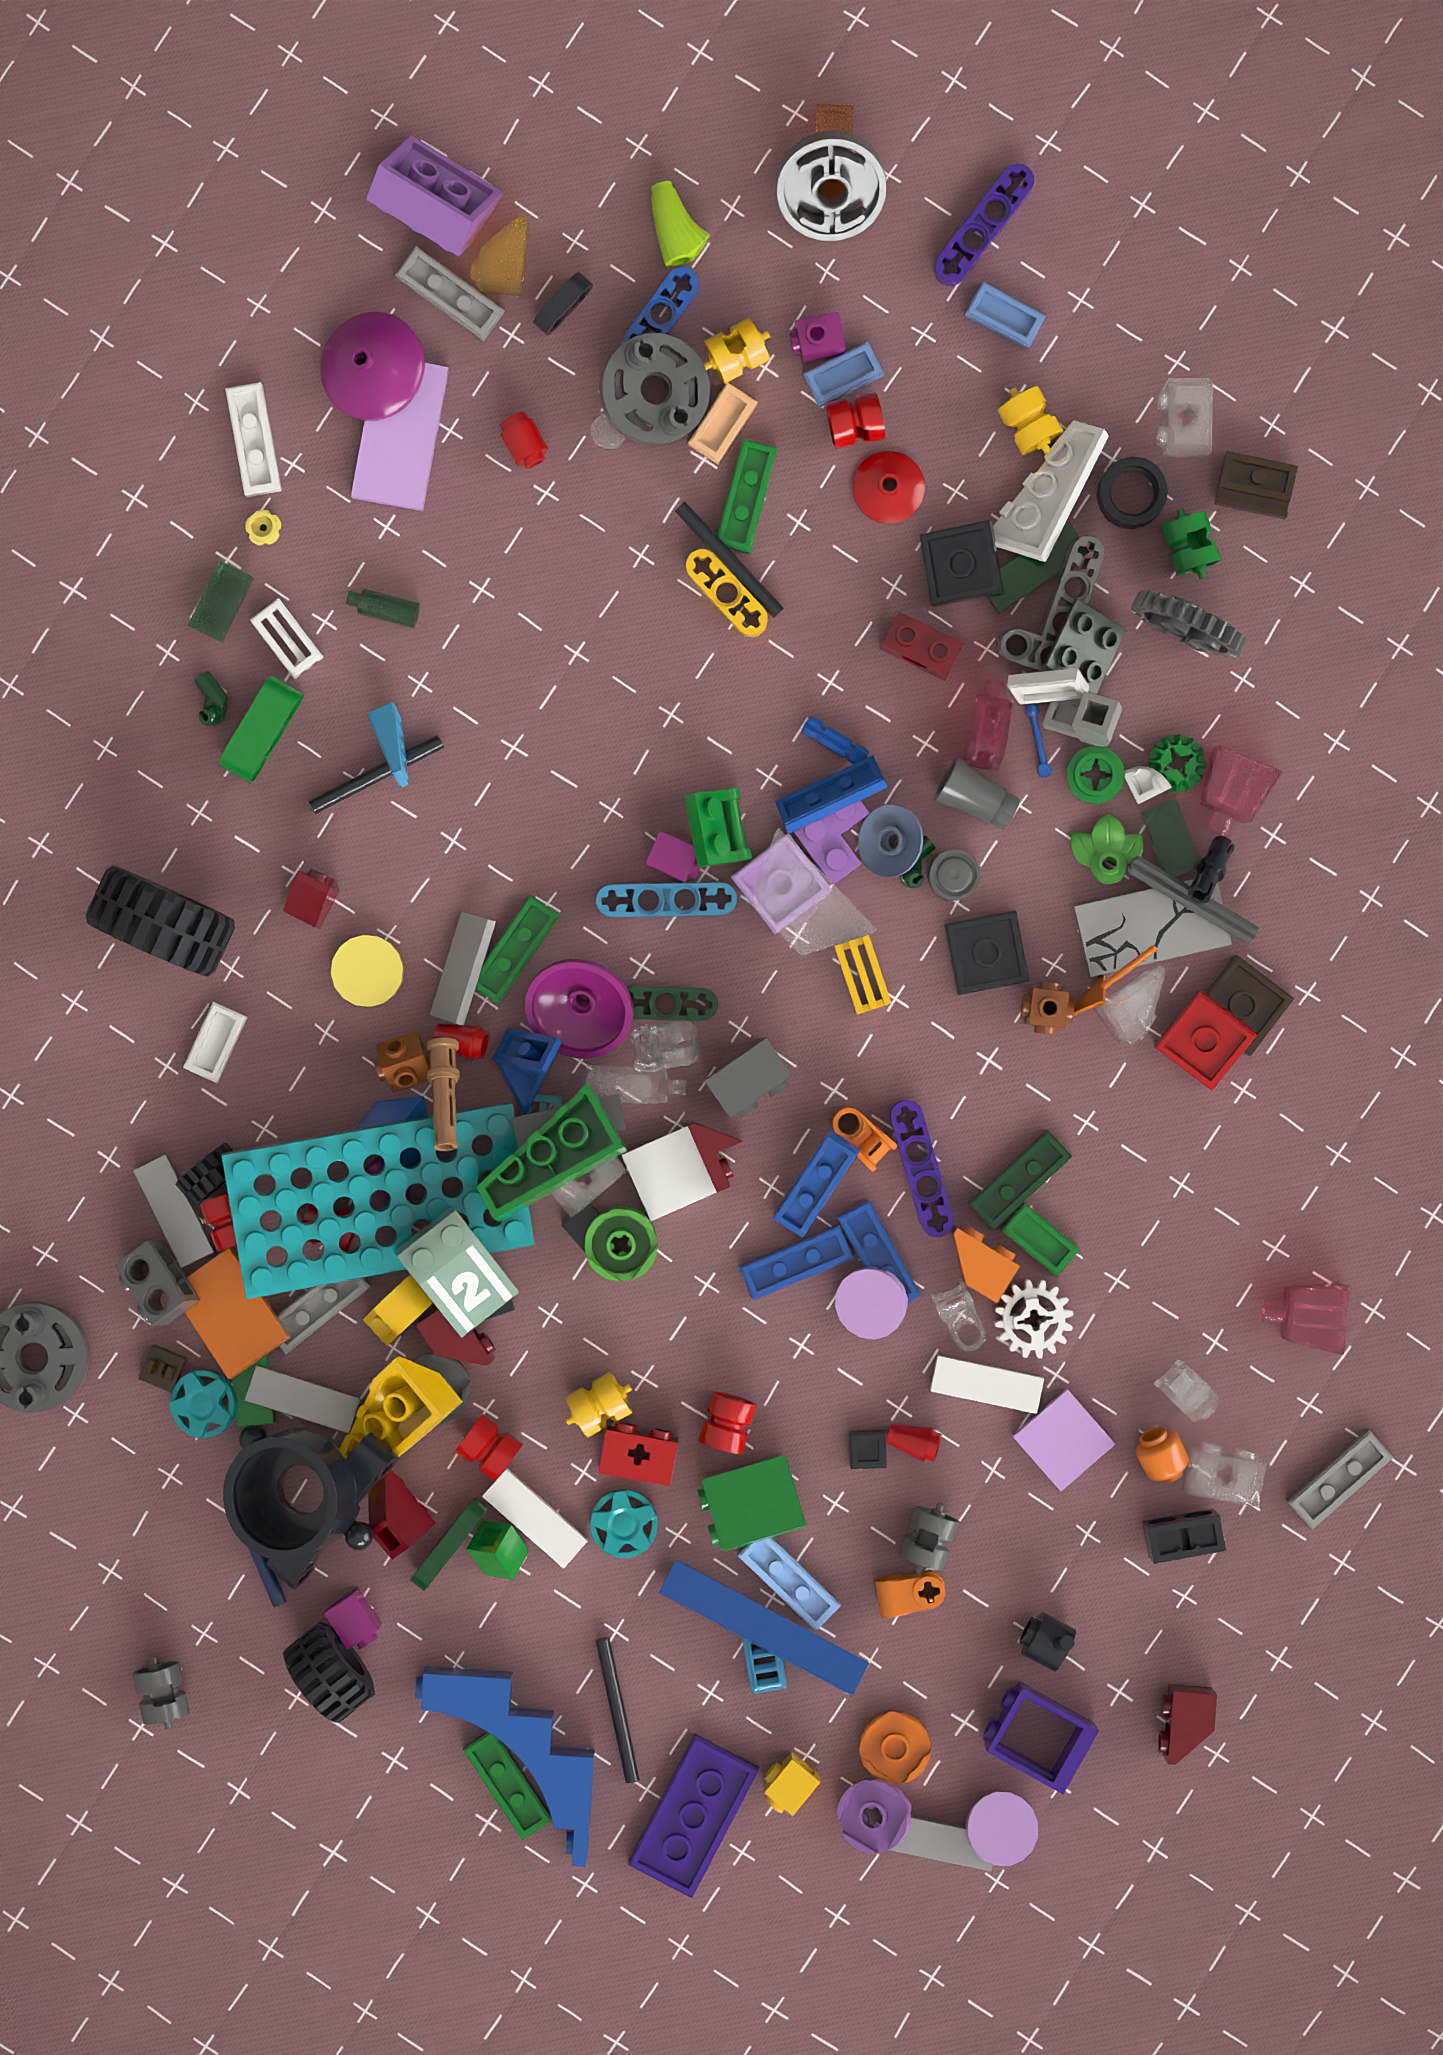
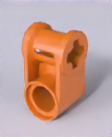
[830,1106,898,1172]
[874,1570,945,1618]

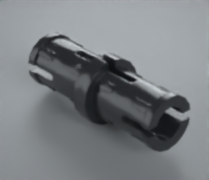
[1188,836,1235,904]

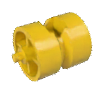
[703,317,770,384]
[997,386,1064,455]
[565,1372,633,1438]

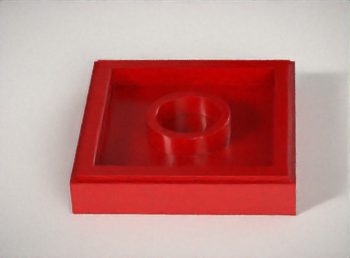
[1154,989,1258,1091]

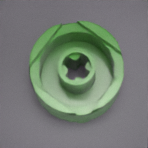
[584,1205,658,1281]

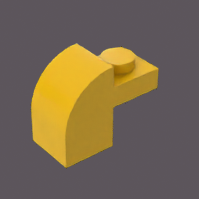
[362,1274,433,1346]

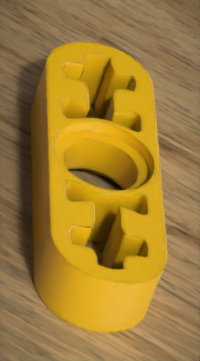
[686,549,768,637]

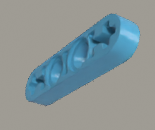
[596,882,737,918]

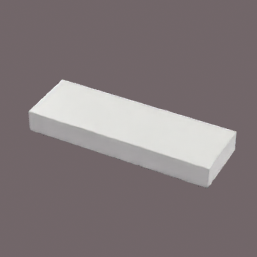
[225,382,282,497]
[930,1355,1044,1414]
[482,1468,588,1569]

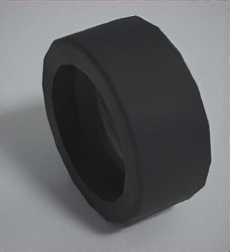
[1096,456,1168,529]

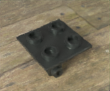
[1044,598,1126,694]

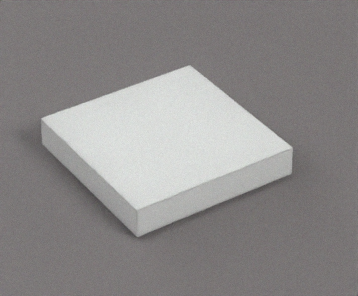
[622,1126,717,1221]

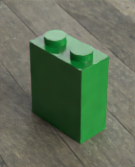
[697,1455,807,1552]

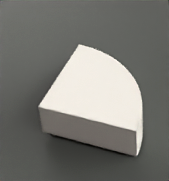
[1124,766,1172,804]

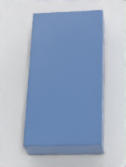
[965,282,1046,350]
[803,342,884,408]

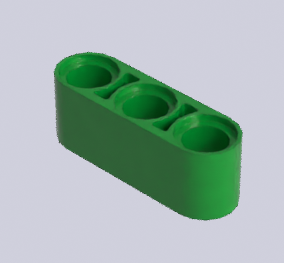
[219,675,304,784]

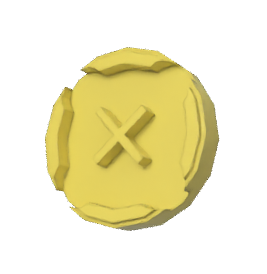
[331,935,404,1007]

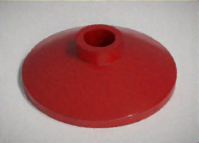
[853,451,925,524]

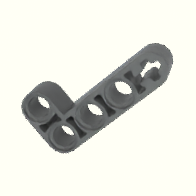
[996,536,1105,672]

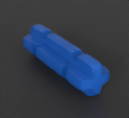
[802,716,869,764]

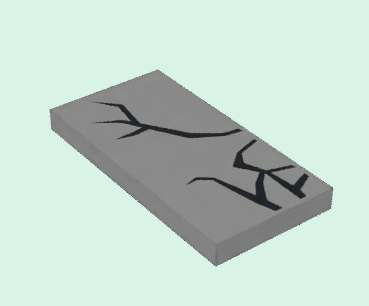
[1073,879,1232,977]

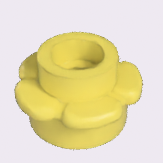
[245,510,281,545]

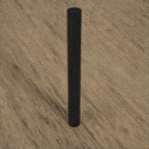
[675,501,784,618]
[309,735,444,814]
[595,1637,640,1783]

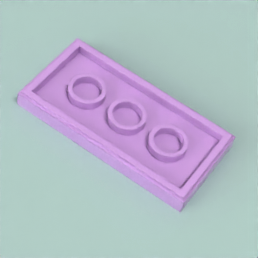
[351,363,449,511]

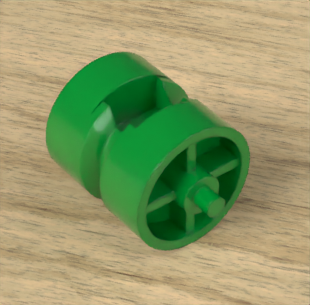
[1161,508,1222,579]

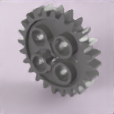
[1131,590,1247,659]

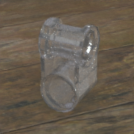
[629,1020,701,1073]
[929,1278,986,1351]

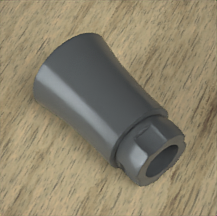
[933,756,1020,830]

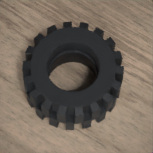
[283,1622,375,1723]

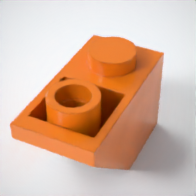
[951,1225,1020,1303]

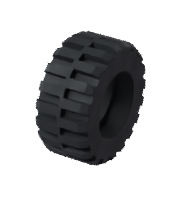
[85,865,235,977]

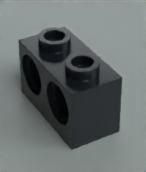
[1142,1508,1226,1564]

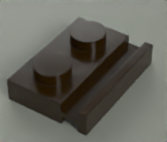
[1214,451,1298,520]

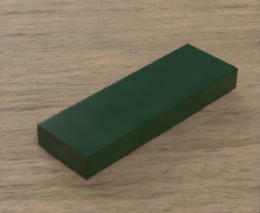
[987,522,1090,614]
[968,1130,1073,1230]

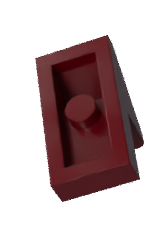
[688,1122,742,1193]

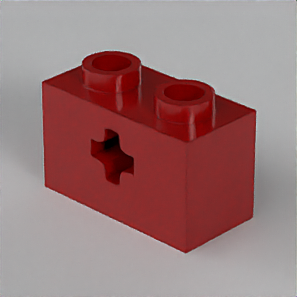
[598,1421,678,1486]

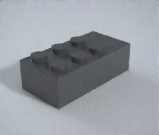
[704,1038,792,1119]

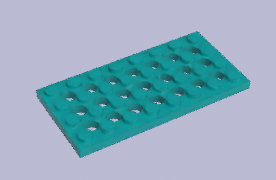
[221,1102,535,1299]

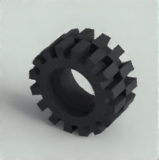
[175,1142,233,1207]

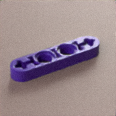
[934,164,1034,286]
[890,1100,954,1237]

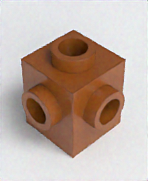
[1021,982,1075,1035]
[374,1031,430,1093]

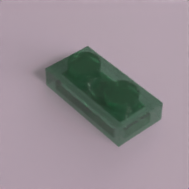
[187,560,254,643]
[1140,799,1200,877]

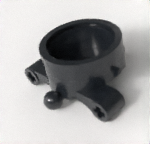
[223,1425,399,1590]

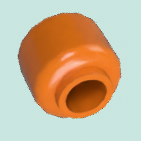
[1135,1426,1189,1483]

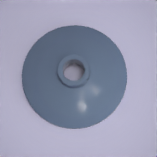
[858,804,923,877]

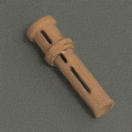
[426,1038,460,1151]

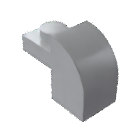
[1042,691,1122,747]

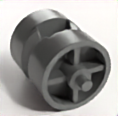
[899,1503,960,1574]
[132,1656,190,1729]

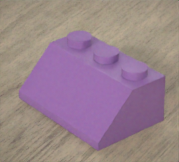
[366,135,503,256]

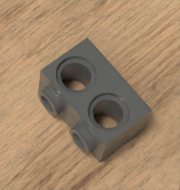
[114,1240,200,1326]

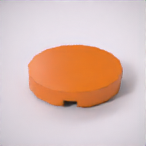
[859,1710,931,1783]

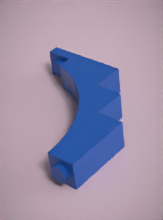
[415,1666,595,1867]

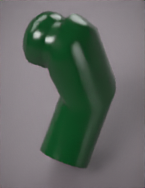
[194,671,228,726]

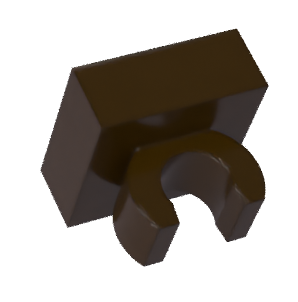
[138,1344,187,1393]

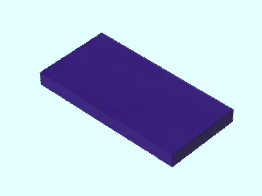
[628,1734,759,1898]

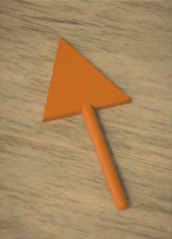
[1073,945,1157,1016]

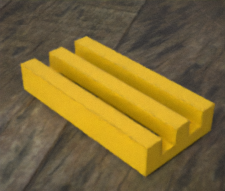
[834,935,891,1015]

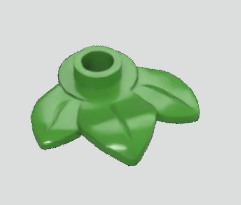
[1070,813,1143,884]

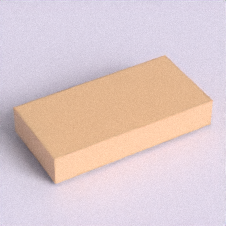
[688,382,757,465]

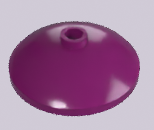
[320,312,425,421]
[525,959,634,1059]

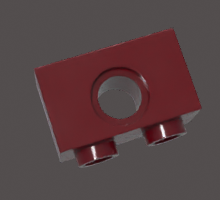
[880,611,964,681]

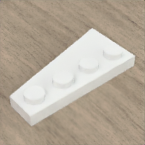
[993,420,1109,562]

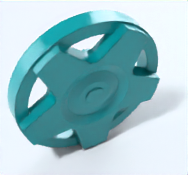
[169,1369,237,1438]
[590,1489,658,1558]

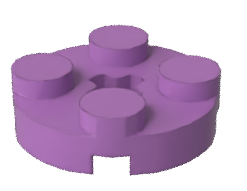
[837,1778,912,1854]

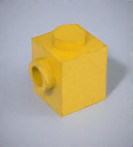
[763,1751,820,1816]

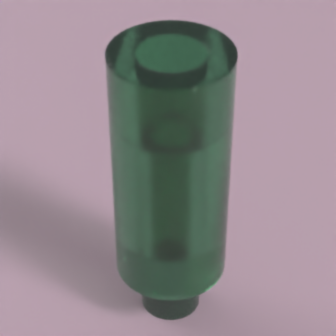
[346,588,421,629]

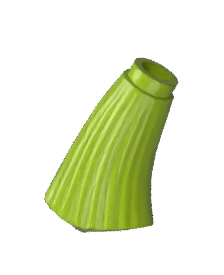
[651,181,710,267]

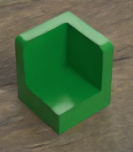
[466,1520,529,1580]

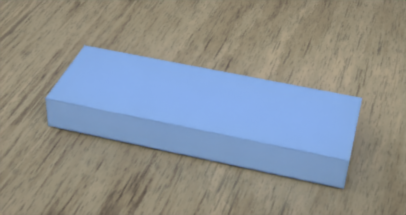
[738,1538,841,1631]

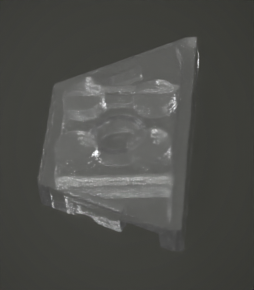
[750,829,877,956]

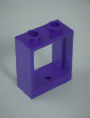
[982,1681,1099,1795]

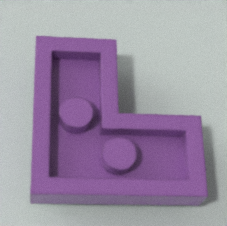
[793,800,870,886]

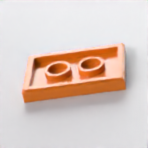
[185,1248,291,1380]

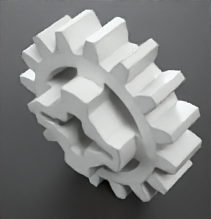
[994,1279,1073,1359]

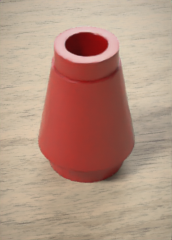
[433,1023,490,1061]
[886,1422,942,1462]

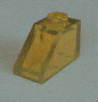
[471,215,530,297]

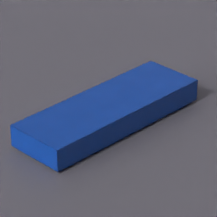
[775,755,888,834]
[772,1130,860,1238]
[837,1200,921,1302]
[739,1225,853,1301]

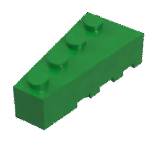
[476,1082,628,1222]

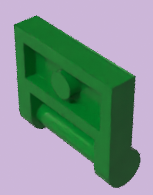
[684,788,752,867]

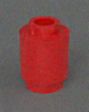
[500,412,549,469]

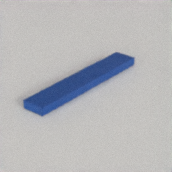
[659,1560,869,1697]

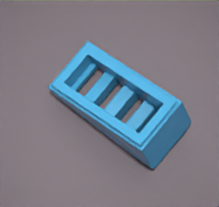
[368,703,409,787]
[742,1611,787,1694]

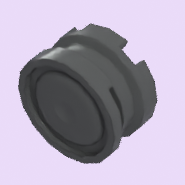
[928,849,980,901]

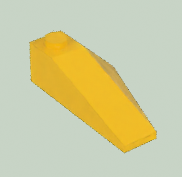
[339,1356,463,1459]

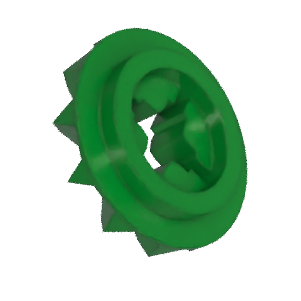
[1148,734,1207,793]
[1066,746,1125,804]

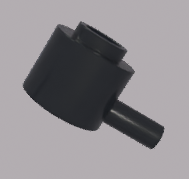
[1019,1612,1076,1672]

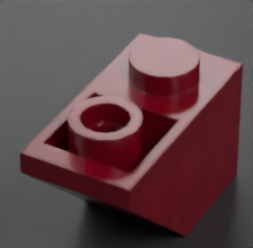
[283,868,340,929]
[416,1309,496,1366]
[368,1469,436,1560]
[1158,1684,1217,1765]

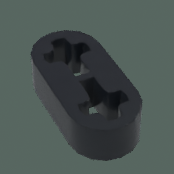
[533,272,593,336]

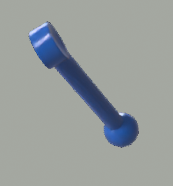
[1025,703,1052,777]

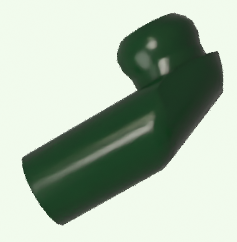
[899,835,936,889]

